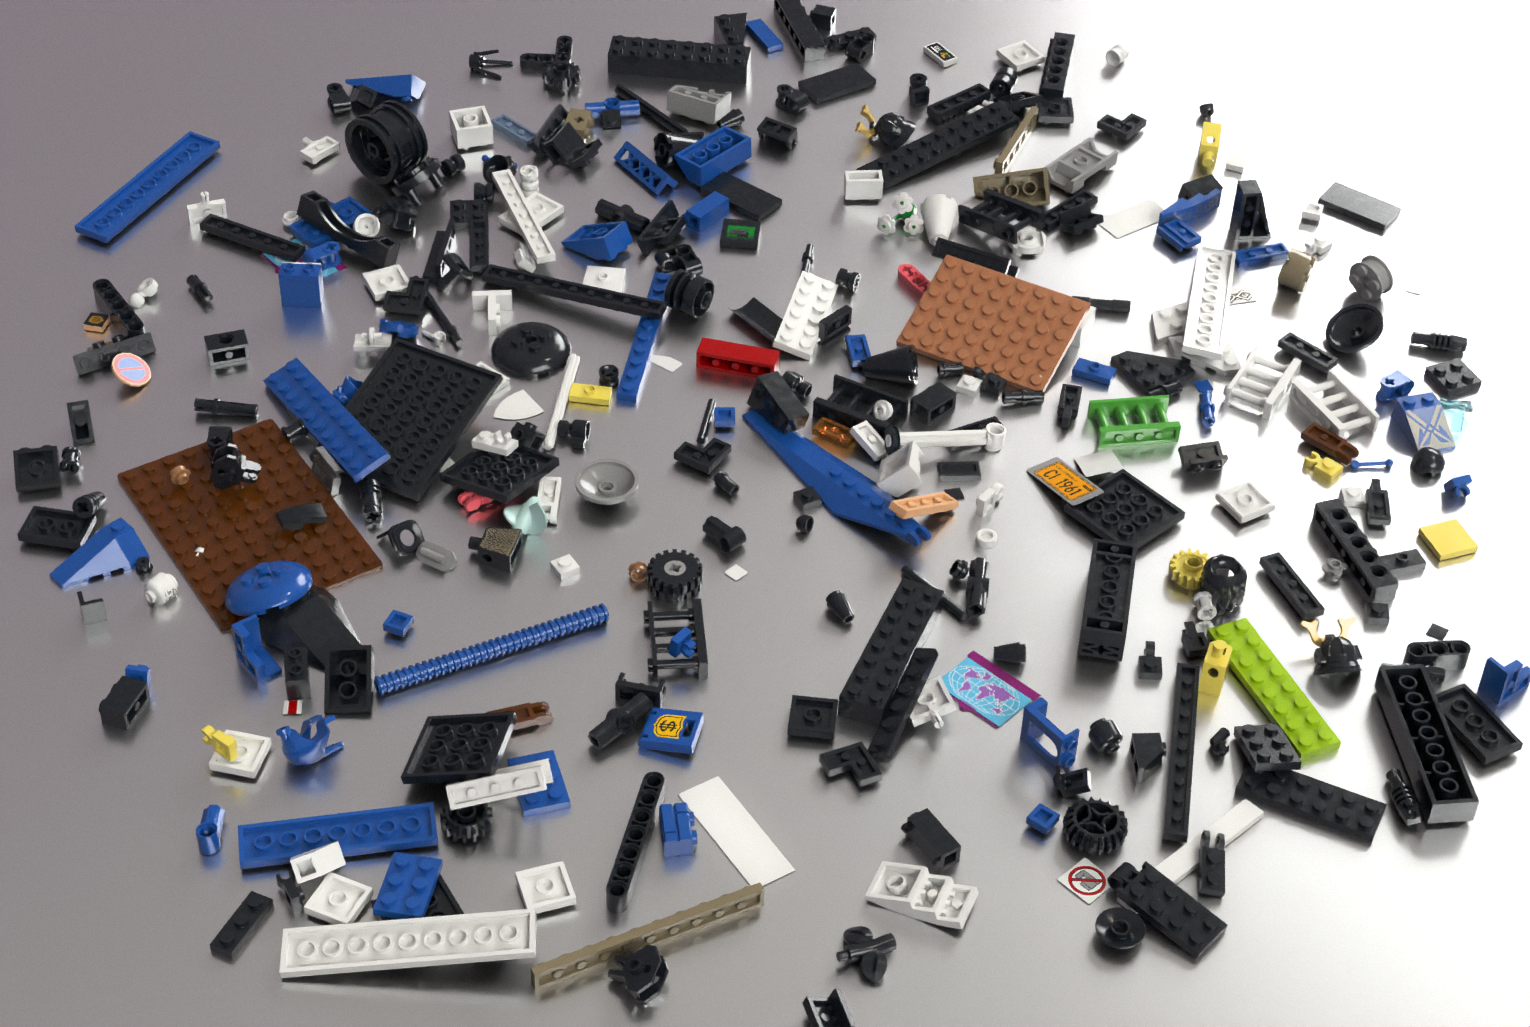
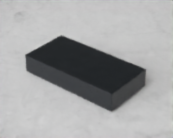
[937,461,981,481]

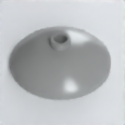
[575,459,639,505]

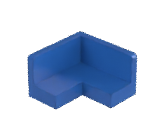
[231,614,282,684]
[1478,657,1530,705]

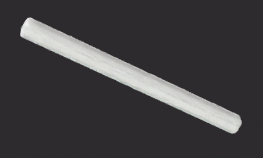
[542,353,580,451]

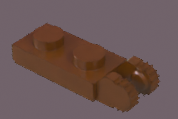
[1300,422,1359,465]
[486,701,554,730]

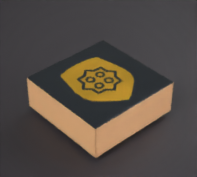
[83,312,111,333]

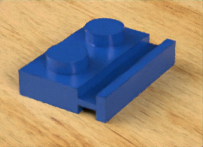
[1156,218,1202,252]

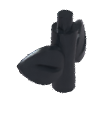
[836,926,896,985]

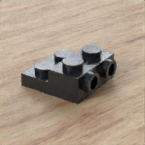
[13,445,61,492]

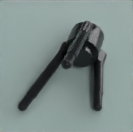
[469,49,513,79]

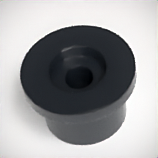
[135,557,153,576]

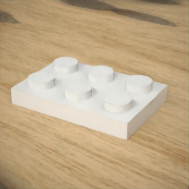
[498,192,564,235]

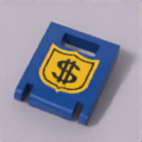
[638,707,704,754]

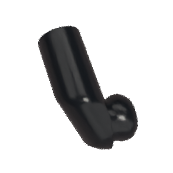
[1210,727,1230,756]

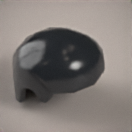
[1411,447,1446,476]

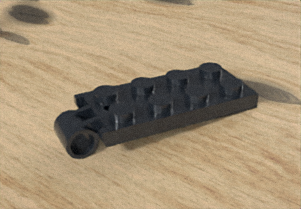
[1107,861,1228,959]

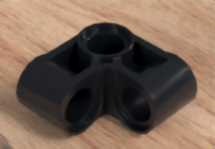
[654,244,703,275]

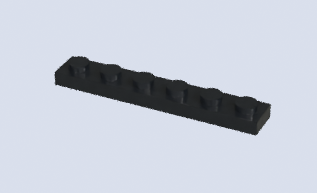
[199,214,306,262]
[868,648,939,759]

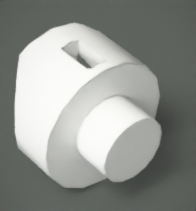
[353,213,380,237]

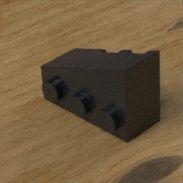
[747,371,810,434]

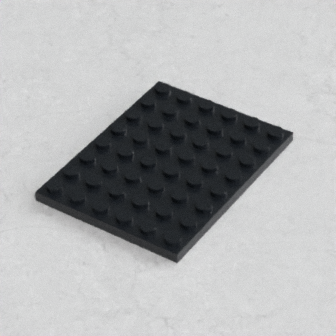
[309,337,503,501]

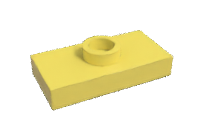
[569,383,612,405]

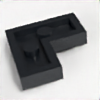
[1097,113,1147,141]
[383,277,430,315]
[674,438,731,474]
[819,741,882,787]

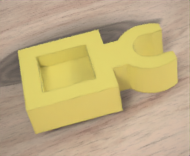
[1303,451,1344,482]
[201,725,238,762]

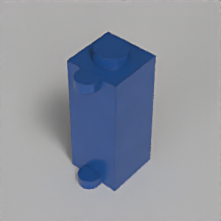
[682,191,729,233]

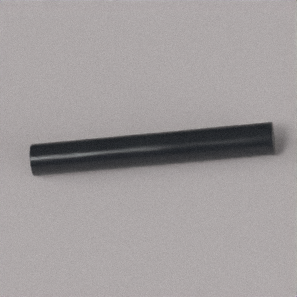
[696,399,716,444]

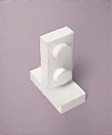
[472,290,512,335]

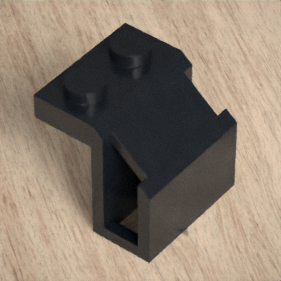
[540,122,602,169]

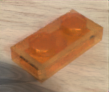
[812,417,856,449]

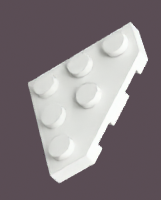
[1167,333,1242,377]

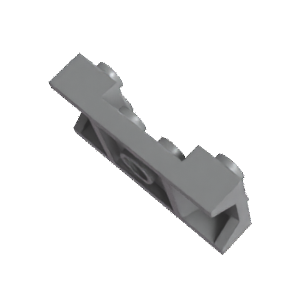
[1045,137,1118,194]

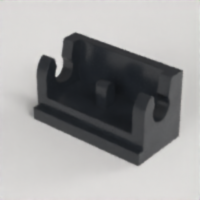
[757,117,798,150]
[1178,174,1223,200]
[615,672,666,708]

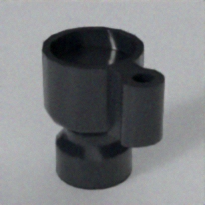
[782,370,813,399]
[557,419,590,449]

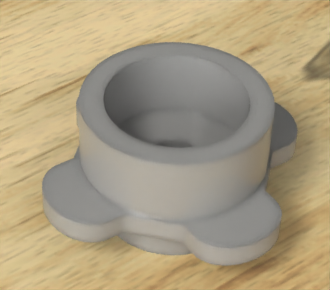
[1322,558,1348,579]

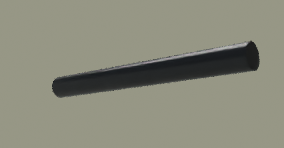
[901,565,968,620]

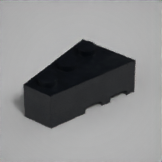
[714,12,747,46]
[1230,180,1271,240]

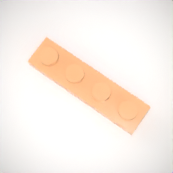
[889,492,959,519]

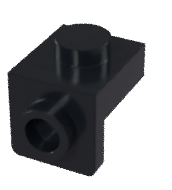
[1053,765,1091,798]

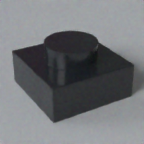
[910,86,930,108]
[601,109,621,130]
[793,486,822,511]
[1364,602,1390,625]

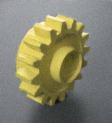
[1168,549,1210,590]

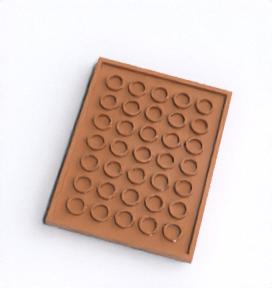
[896,255,1090,392]

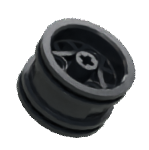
[345,100,428,184]

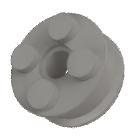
[1348,255,1393,301]

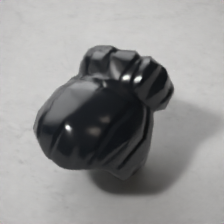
[483,155,517,185]

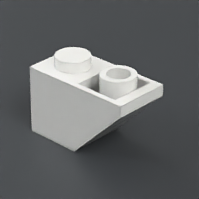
[290,841,346,884]

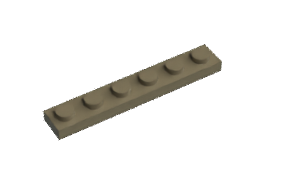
[993,106,1039,174]

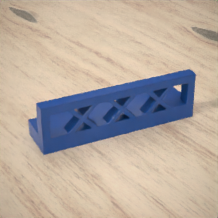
[613,141,678,195]

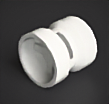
[1105,43,1129,66]
[520,165,539,191]

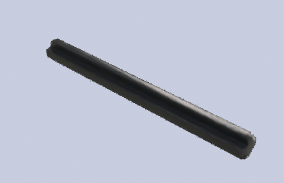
[615,84,688,133]

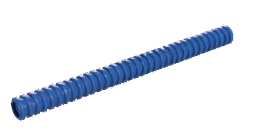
[374,603,609,696]

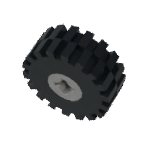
[648,549,703,603]

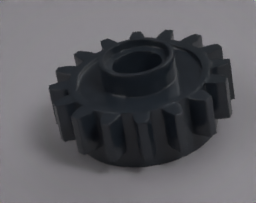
[542,60,581,90]
[440,802,494,843]

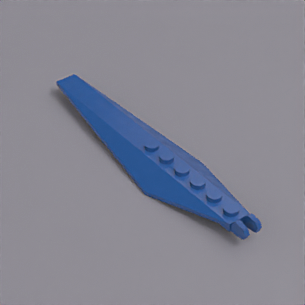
[742,409,932,547]

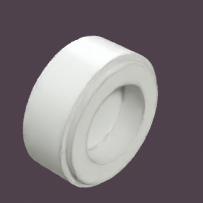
[975,528,997,549]

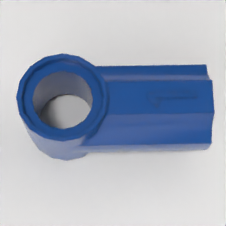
[196,805,226,855]

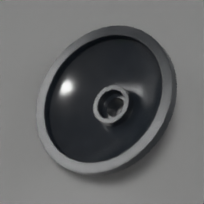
[1325,304,1384,353]

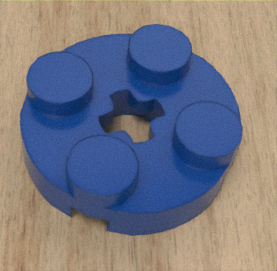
[379,318,419,338]

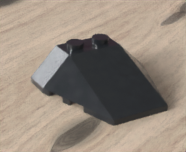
[259,585,361,670]

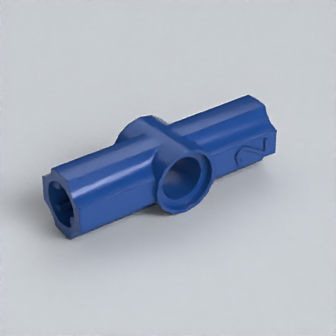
[585,97,640,119]

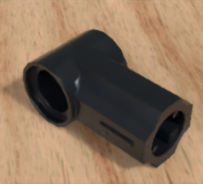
[703,516,746,553]

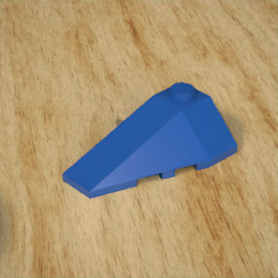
[345,74,425,103]
[49,517,150,589]

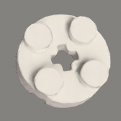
[1008,226,1046,255]

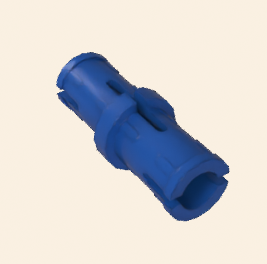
[1199,391,1215,427]

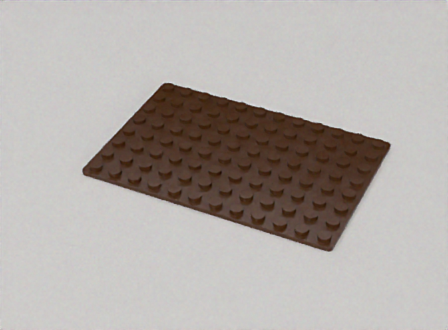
[117,419,383,631]

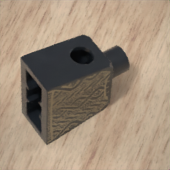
[468,527,523,573]

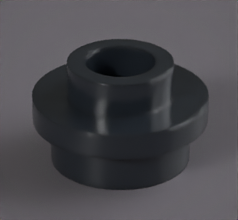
[949,559,969,581]

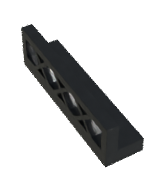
[422,219,456,284]

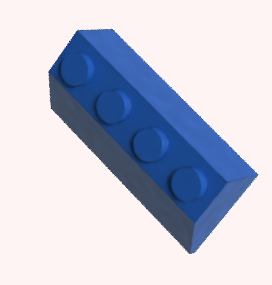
[674,125,752,187]

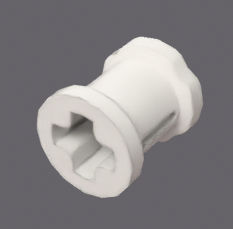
[1193,591,1217,621]

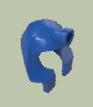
[275,715,344,766]

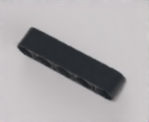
[93,279,145,338]

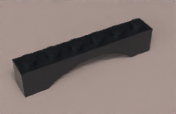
[296,190,401,268]

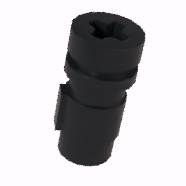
[359,479,383,523]
[72,491,106,518]

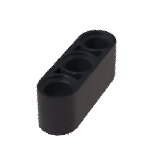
[1403,640,1471,671]

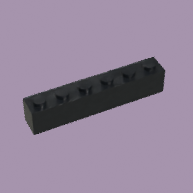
[774,0,827,62]

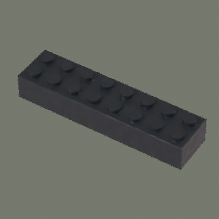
[608,35,751,84]
[838,578,944,727]
[1374,664,1479,824]

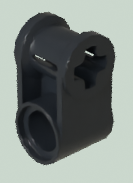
[845,33,874,63]
[327,83,352,114]
[775,84,810,114]
[207,426,233,461]

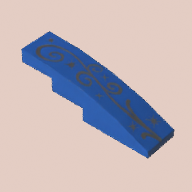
[1158,189,1222,227]

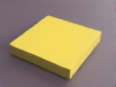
[1418,519,1478,561]

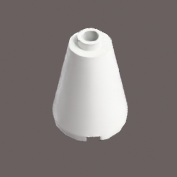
[920,194,958,246]

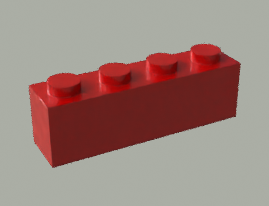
[696,337,780,378]

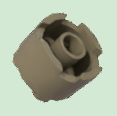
[1277,248,1317,292]

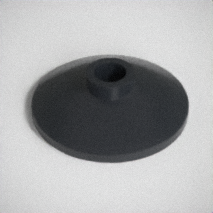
[1095,907,1146,949]

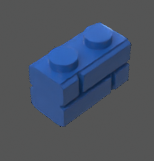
[659,802,698,857]

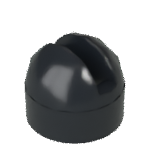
[1199,103,1214,117]
[796,515,814,533]

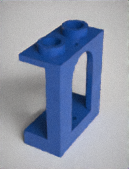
[1020,697,1080,771]

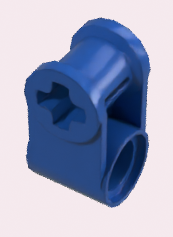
[302,241,342,271]
[1376,370,1415,403]

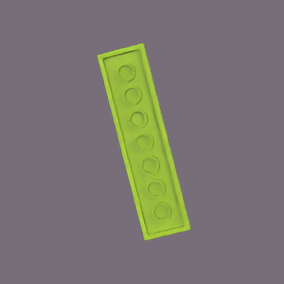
[1206,617,1341,760]

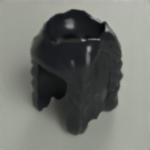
[1199,554,1247,616]

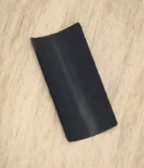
[730,297,783,343]

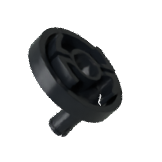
[391,156,445,207]

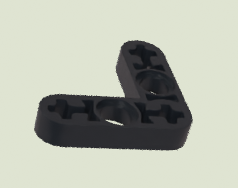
[520,35,573,70]

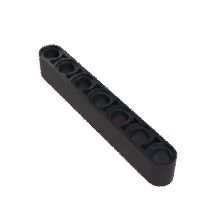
[606,772,665,913]

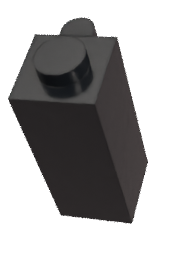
[901,808,961,871]

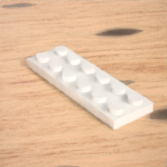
[773,271,838,361]

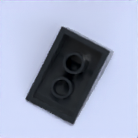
[324,645,375,715]

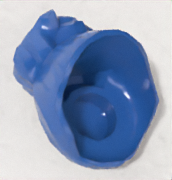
[332,376,363,407]

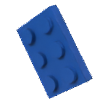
[507,750,571,817]
[373,852,443,919]

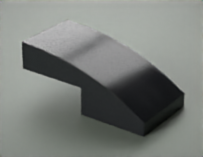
[276,503,327,530]

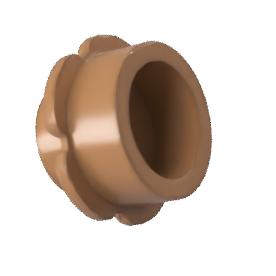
[170,465,191,485]
[628,561,648,582]

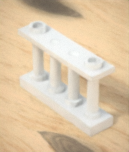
[1223,345,1302,420]
[1289,369,1380,439]
[445,758,554,810]

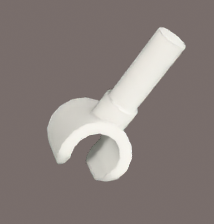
[421,330,446,346]

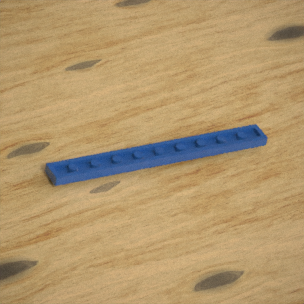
[616,272,673,403]

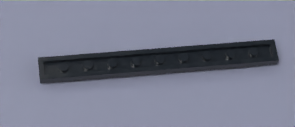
[482,264,667,320]
[1162,663,1200,843]

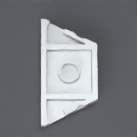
[1151,302,1189,345]

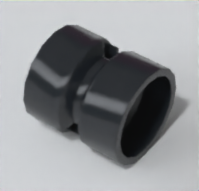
[989,67,1018,98]

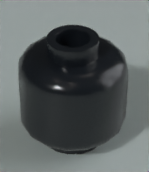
[1088,718,1123,754]

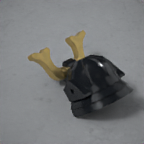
[855,104,916,151]
[1300,617,1364,675]

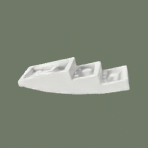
[865,861,979,930]

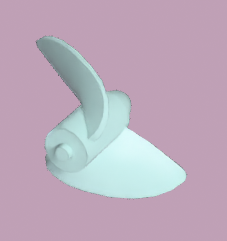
[503,496,547,535]

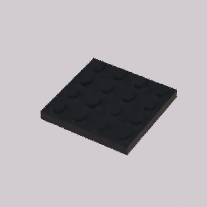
[440,445,560,504]
[1064,469,1186,549]
[401,711,517,784]

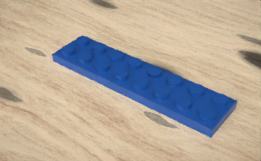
[238,802,438,869]

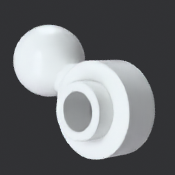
[129,277,158,308]

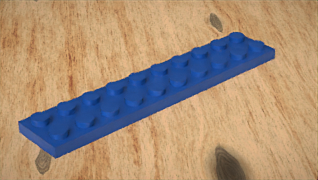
[75,131,221,243]
[263,357,391,483]

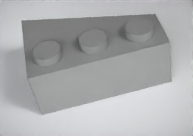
[666,85,732,124]

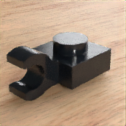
[971,367,1007,396]
[1181,621,1209,657]
[1138,641,1163,680]
[276,869,305,915]

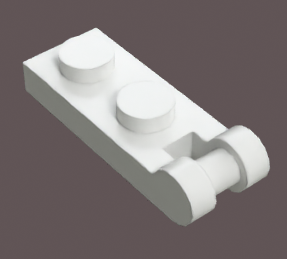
[537,476,562,524]

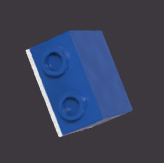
[278,262,324,308]

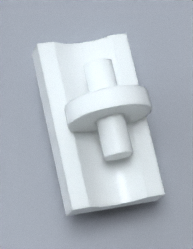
[353,327,392,358]

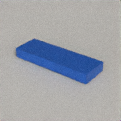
[747,18,784,53]
[1235,242,1289,268]

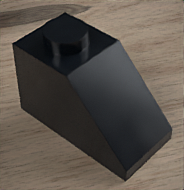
[67,400,95,445]
[1129,733,1166,784]

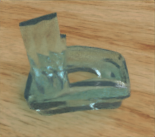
[1439,397,1474,432]

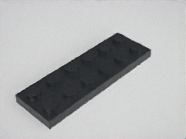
[1235,760,1387,843]

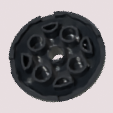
[491,322,571,378]

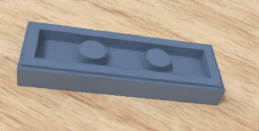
[491,114,536,148]

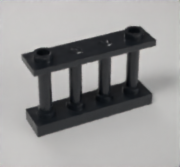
[958,188,1045,244]
[932,237,1019,278]
[812,374,909,440]
[643,599,708,681]

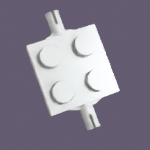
[910,676,957,729]

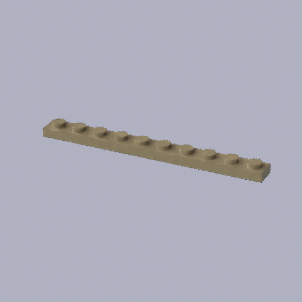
[530,882,765,991]

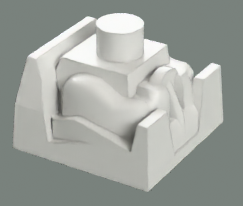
[876,441,924,498]

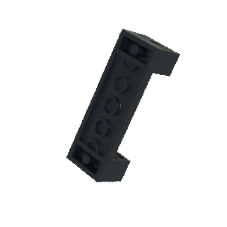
[1077,538,1138,661]

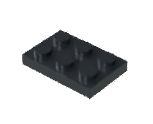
[17,506,97,549]
[1233,723,1302,772]

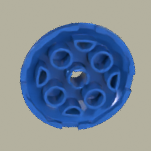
[225,560,313,616]

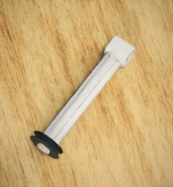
[884,423,1006,456]

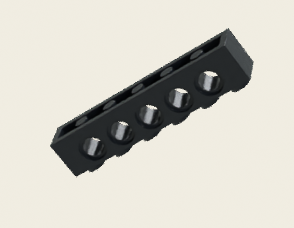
[1039,32,1075,97]
[1312,498,1399,603]

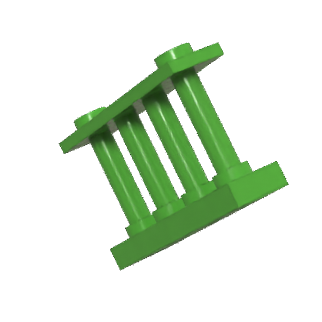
[1087,395,1181,448]

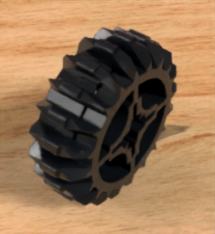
[1063,796,1128,856]

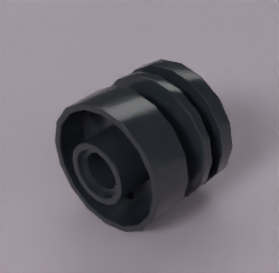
[664,269,714,319]

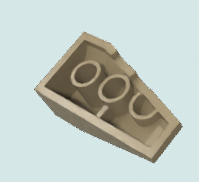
[973,167,1051,206]

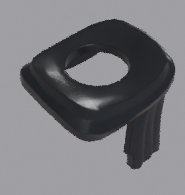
[436,252,474,291]
[377,520,425,556]

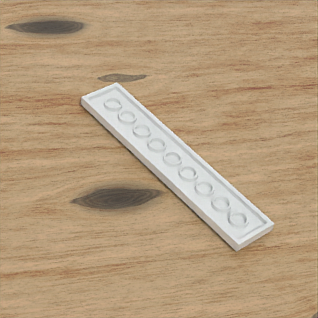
[1181,244,1236,361]
[279,908,536,978]

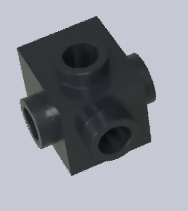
[510,421,546,451]

